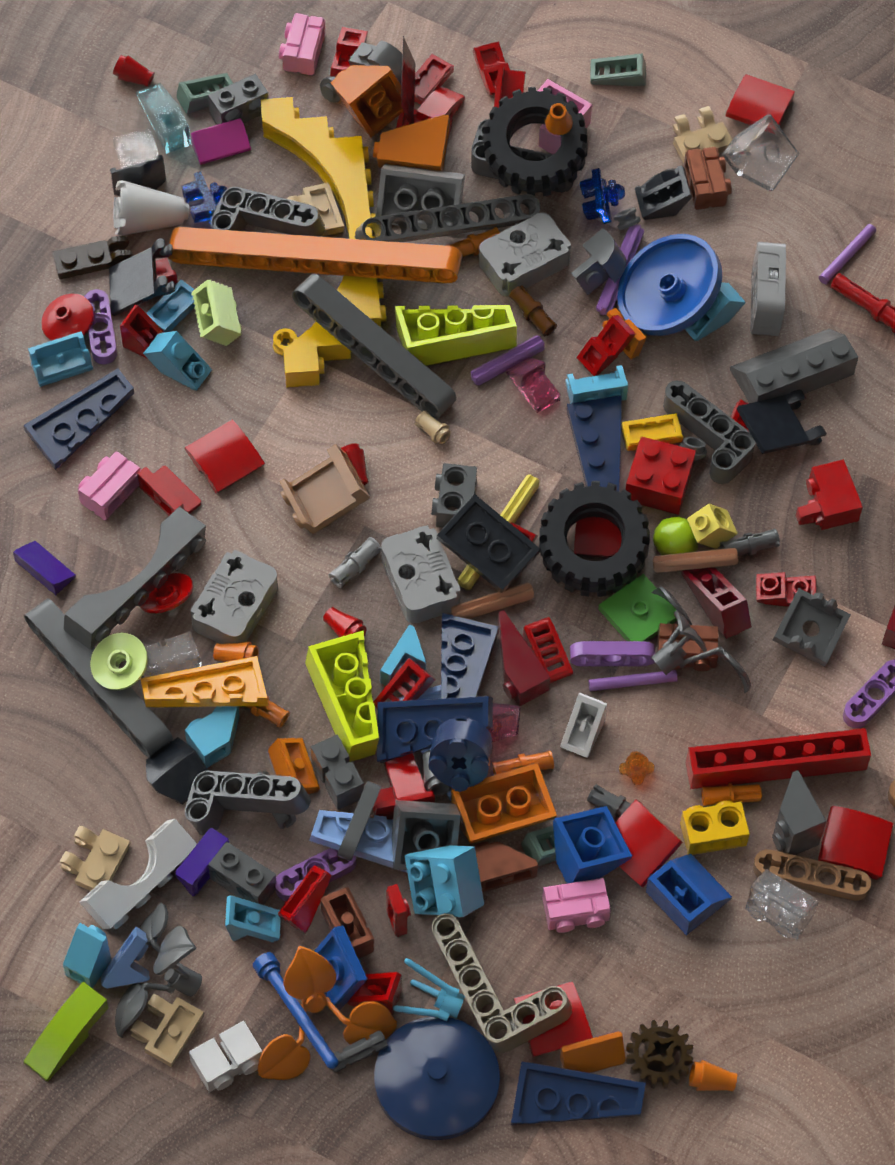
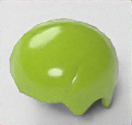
[653,517,698,555]

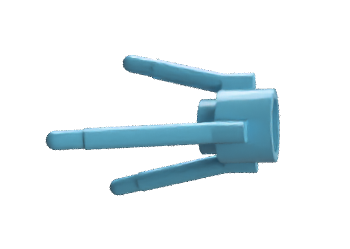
[393,958,465,1021]

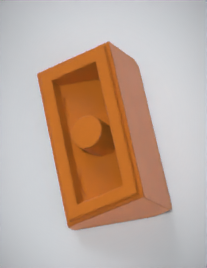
[268,738,320,794]
[560,1031,626,1073]

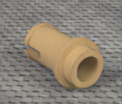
[415,411,451,444]

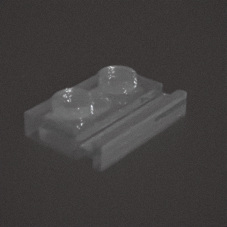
[112,128,159,168]

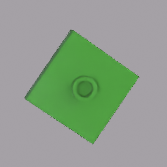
[598,574,678,642]

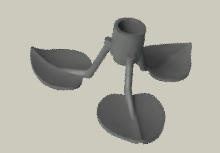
[651,586,751,693]
[115,903,202,1038]

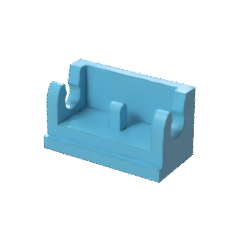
[28,331,93,387]
[565,365,628,403]

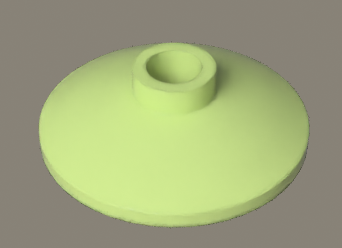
[90,633,148,690]

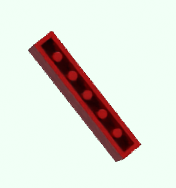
[685,728,871,789]

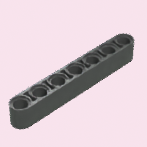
[355,194,540,243]
[292,274,457,419]
[24,598,173,758]

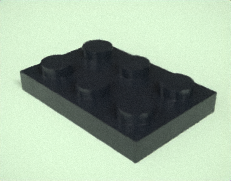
[436,494,541,593]

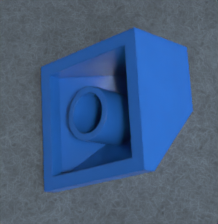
[553,806,632,884]

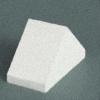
[560,693,607,758]

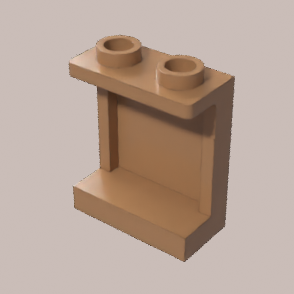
[279,444,370,534]

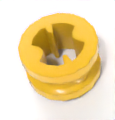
[272,328,298,356]

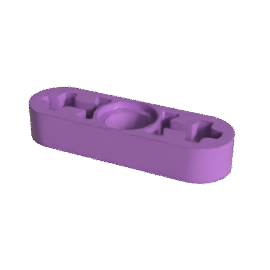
[84,289,117,364]
[570,641,655,666]
[843,660,895,728]
[275,848,356,901]

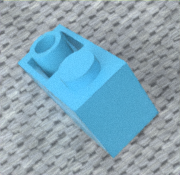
[685,282,746,341]
[143,331,212,390]
[185,706,239,768]
[63,923,112,988]

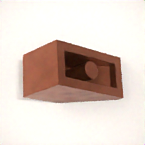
[474,841,538,893]

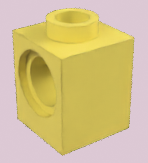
[687,504,738,549]

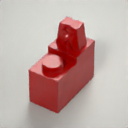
[795,459,863,530]

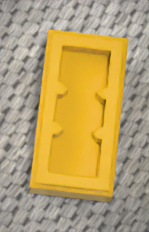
[621,413,683,451]

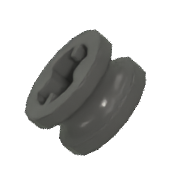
[613,207,641,230]

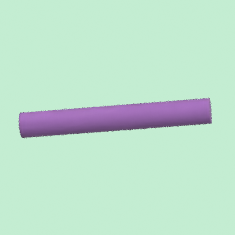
[819,224,876,284]
[588,670,677,691]

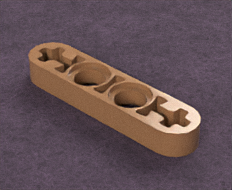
[753,849,871,901]

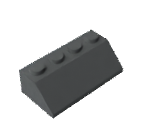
[730,329,858,403]

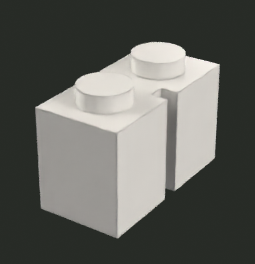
[189,1020,262,1093]

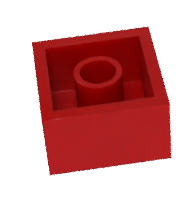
[625,436,696,515]

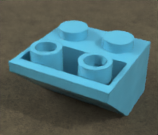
[405,845,484,917]

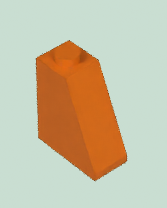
[373,115,450,171]

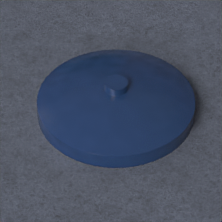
[374,1017,500,1140]

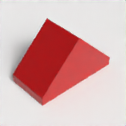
[120,305,164,359]
[347,972,402,1016]

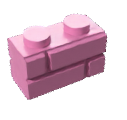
[279,13,326,75]
[78,452,141,520]
[542,878,610,933]

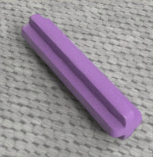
[471,335,545,385]

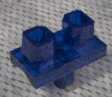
[580,168,625,224]
[181,171,227,227]

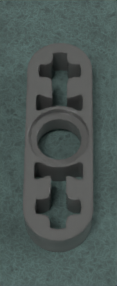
[337,781,381,861]

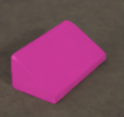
[191,118,251,165]

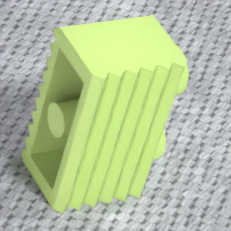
[191,279,241,346]

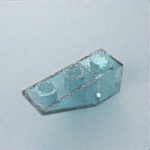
[136,83,191,154]

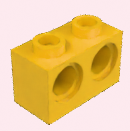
[680,800,750,855]

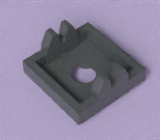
[773,588,851,667]

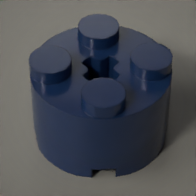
[428,718,493,792]

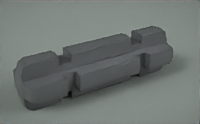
[332,1031,388,1072]

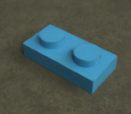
[146,280,195,332]

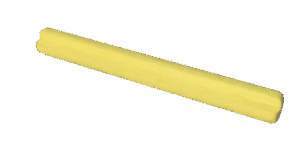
[458,475,540,590]

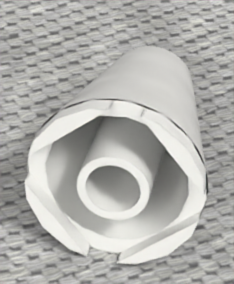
[113,181,189,236]

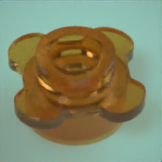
[619,751,655,785]

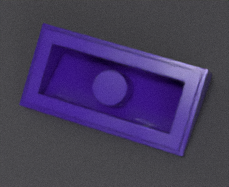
[13,541,76,596]
[175,828,229,896]

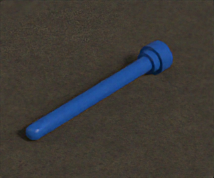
[253,952,338,1069]

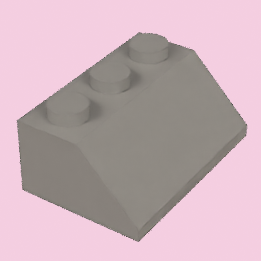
[376,164,465,229]

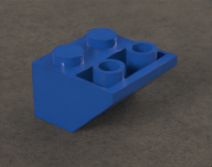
[646,854,732,936]

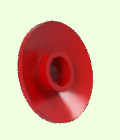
[41,293,94,341]
[140,573,194,613]

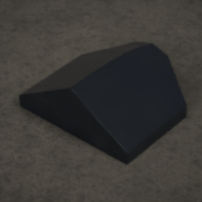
[110,155,166,196]
[635,165,693,220]
[146,737,209,805]

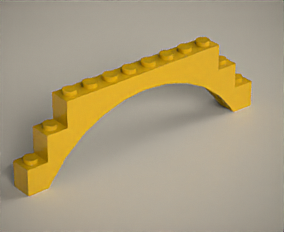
[260,97,386,388]

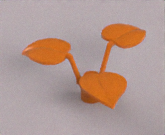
[257,946,397,1080]

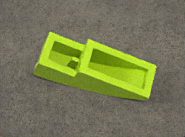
[24,981,109,1082]

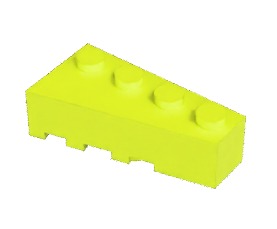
[395,305,517,366]
[305,631,379,762]

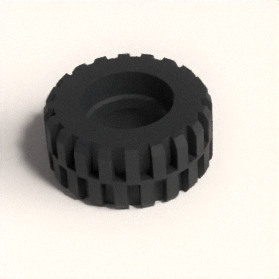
[483,87,588,197]
[539,481,650,597]

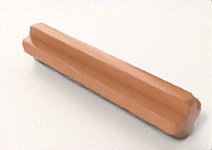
[653,548,739,573]
[451,583,534,619]

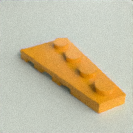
[140,656,268,707]

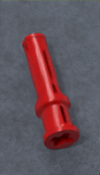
[830,273,895,333]

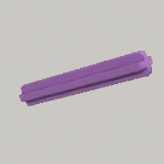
[596,224,644,316]

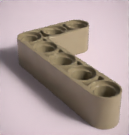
[432,913,573,1053]

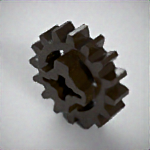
[626,1020,694,1089]

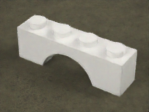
[79,819,197,929]

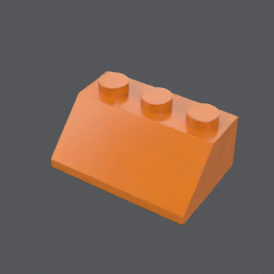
[330,65,403,138]
[451,763,557,844]

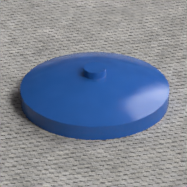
[617,234,722,336]

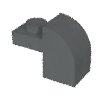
[348,40,403,86]
[571,228,626,295]

